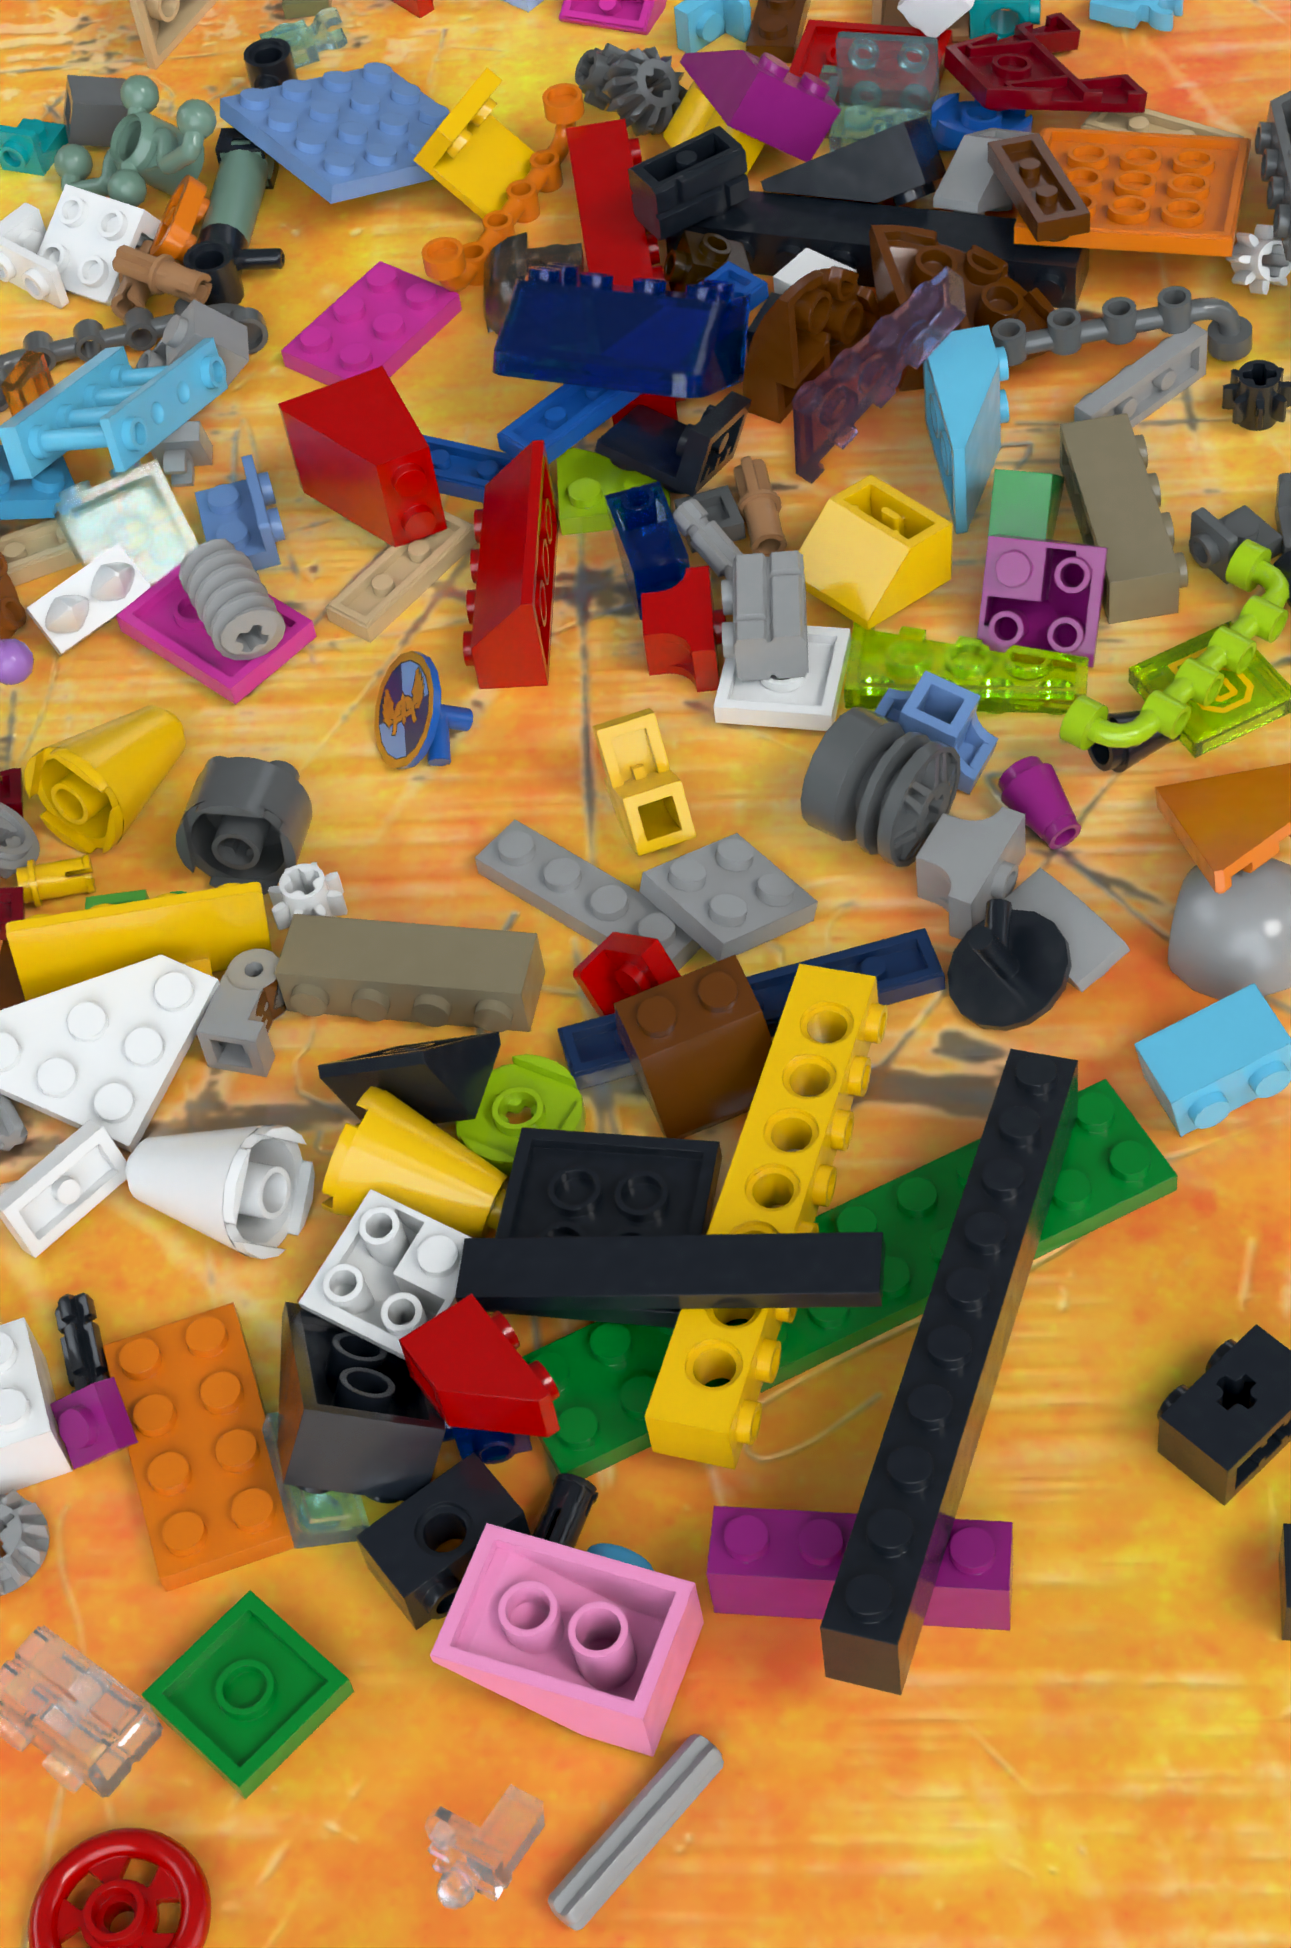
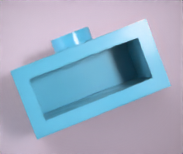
[1134,983,1291,1137]

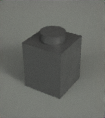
[63,75,128,147]

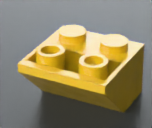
[799,474,953,630]

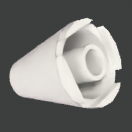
[125,1124,315,1259]

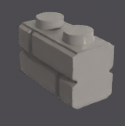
[721,550,809,681]

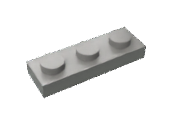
[1074,323,1208,428]

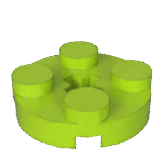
[455,1054,586,1177]

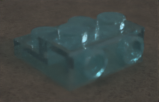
[52,459,199,587]

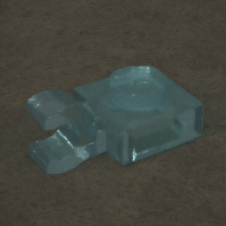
[259,7,348,69]

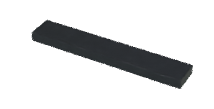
[455,1232,886,1311]

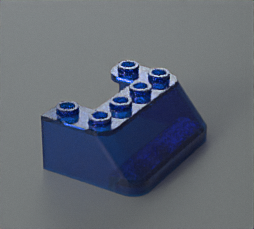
[492,262,751,398]

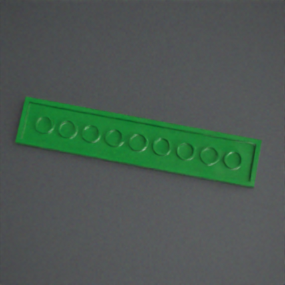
[522,1079,1178,1479]

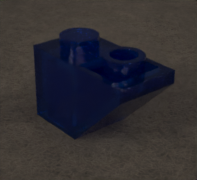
[604,481,690,620]

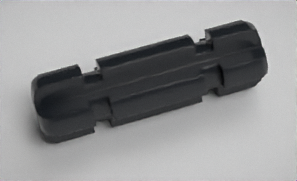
[55,1293,109,1394]

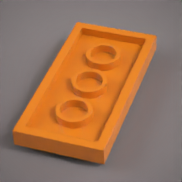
[103,1302,303,1592]

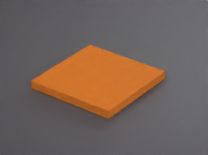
[1014,127,1252,257]

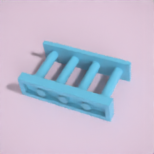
[0,337,228,480]

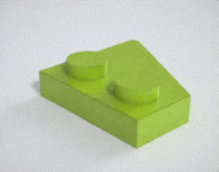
[557,447,672,536]

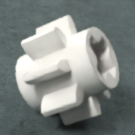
[1226,224,1291,295]
[268,862,348,930]

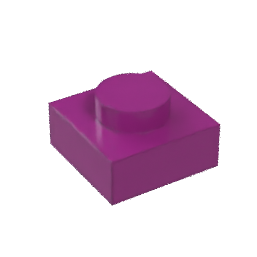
[50,1377,138,1469]

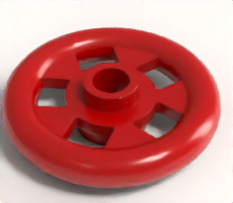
[28,1827,211,1948]

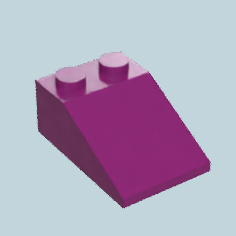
[680,50,841,162]

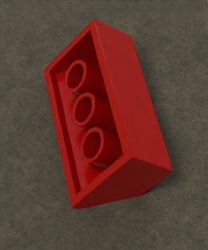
[463,440,559,689]

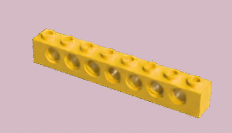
[644,963,888,1470]

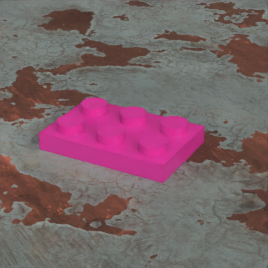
[281,261,462,385]
[116,563,317,705]

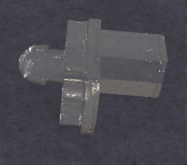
[424,1784,545,1910]

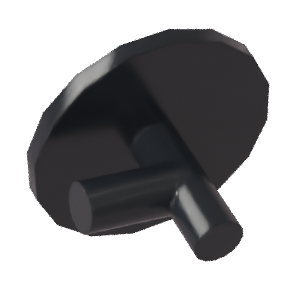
[947,899,1072,1031]

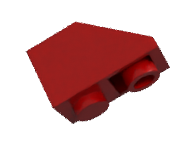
[399,1293,560,1437]

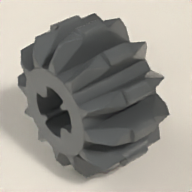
[601,46,688,137]

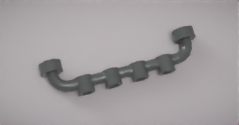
[992,286,1252,366]
[0,298,268,412]

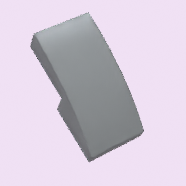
[1004,868,1130,992]

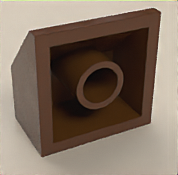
[614,955,772,1139]

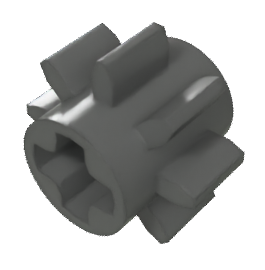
[575,43,626,111]

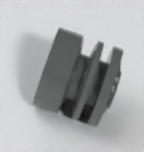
[800,707,961,867]

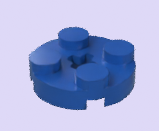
[930,92,1033,151]

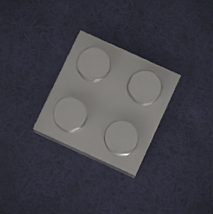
[639,833,818,961]

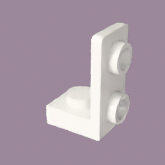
[0,202,69,309]

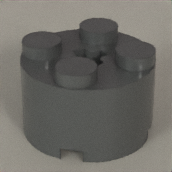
[176,756,312,895]

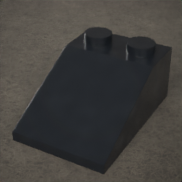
[760,116,946,206]
[277,1302,446,1504]

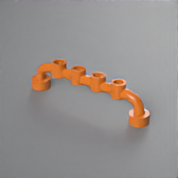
[421,83,585,291]

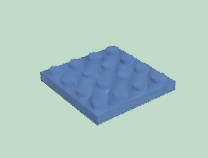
[220,62,450,204]

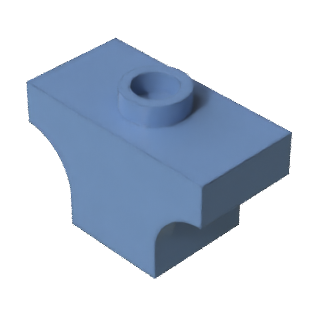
[875,670,998,795]

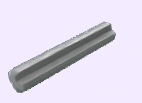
[548,1734,724,1931]

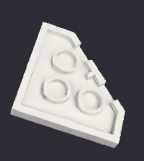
[0,954,220,1153]

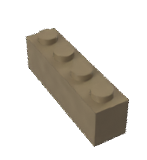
[1060,413,1188,624]
[275,914,545,1032]

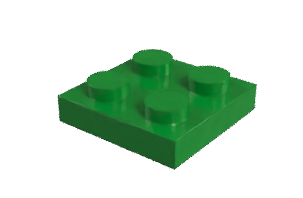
[141,1590,354,1800]

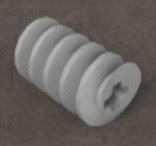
[179,539,286,660]

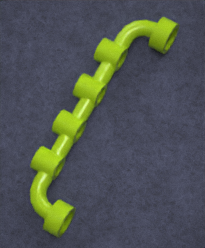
[1059,539,1289,751]

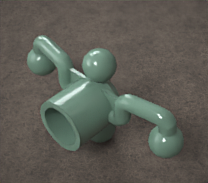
[54,75,217,207]

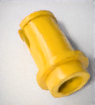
[16,854,96,907]

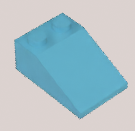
[922,325,1009,534]

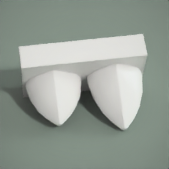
[26,543,151,656]
[0,1119,127,1258]

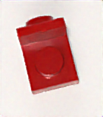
[573,932,681,1017]

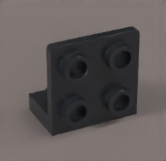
[595,391,752,497]

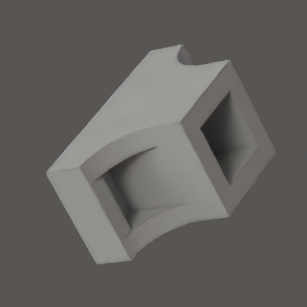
[916,806,1026,940]

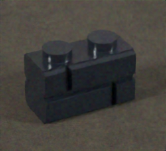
[628,126,750,241]

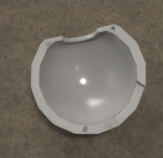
[1168,858,1291,1000]

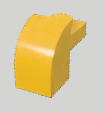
[592,708,697,856]

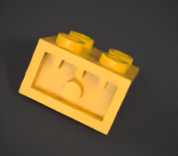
[413,67,535,219]

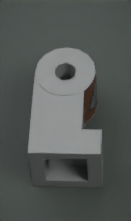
[196,949,287,1077]

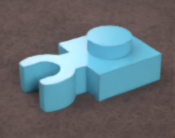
[1089,0,1184,31]

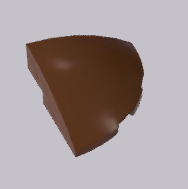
[869,225,1055,392]
[743,266,882,424]

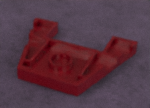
[944,13,1147,113]

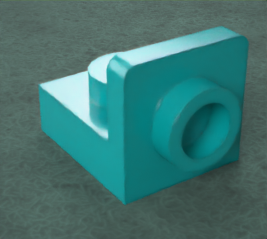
[0,118,68,176]

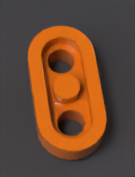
[150,174,210,263]

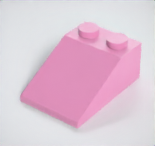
[430,1523,704,1757]

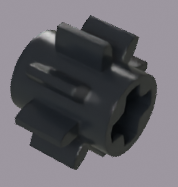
[1222,360,1291,431]

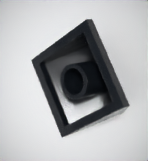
[318,1031,501,1124]

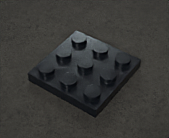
[486,1127,722,1328]

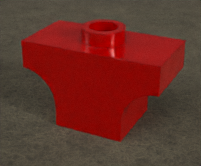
[641,566,726,692]

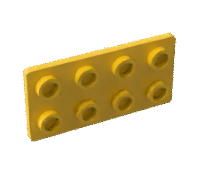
[5,882,272,1001]

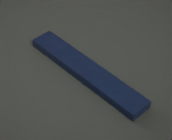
[557,928,946,1090]

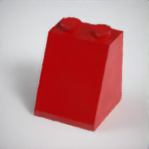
[278,366,447,548]

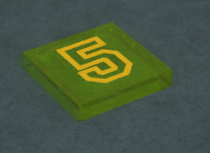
[1128,621,1291,758]

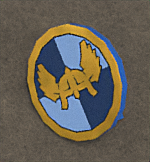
[374,651,473,770]

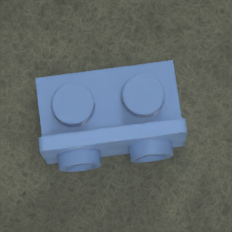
[195,454,286,571]

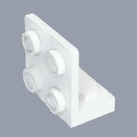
[37,184,161,306]

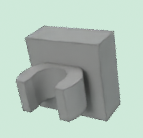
[150,421,213,487]

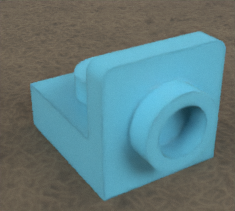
[674,0,751,53]

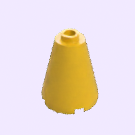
[24,706,186,854]
[321,1086,509,1238]

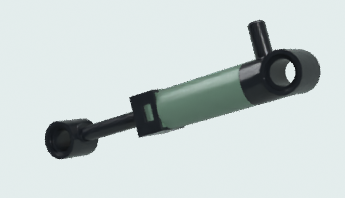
[183,37,298,306]

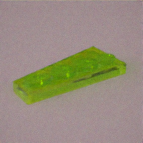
[844,622,1089,715]

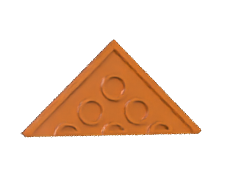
[1155,763,1291,894]

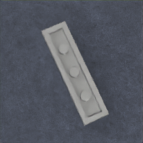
[475,819,701,971]

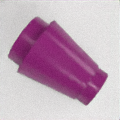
[998,756,1081,849]

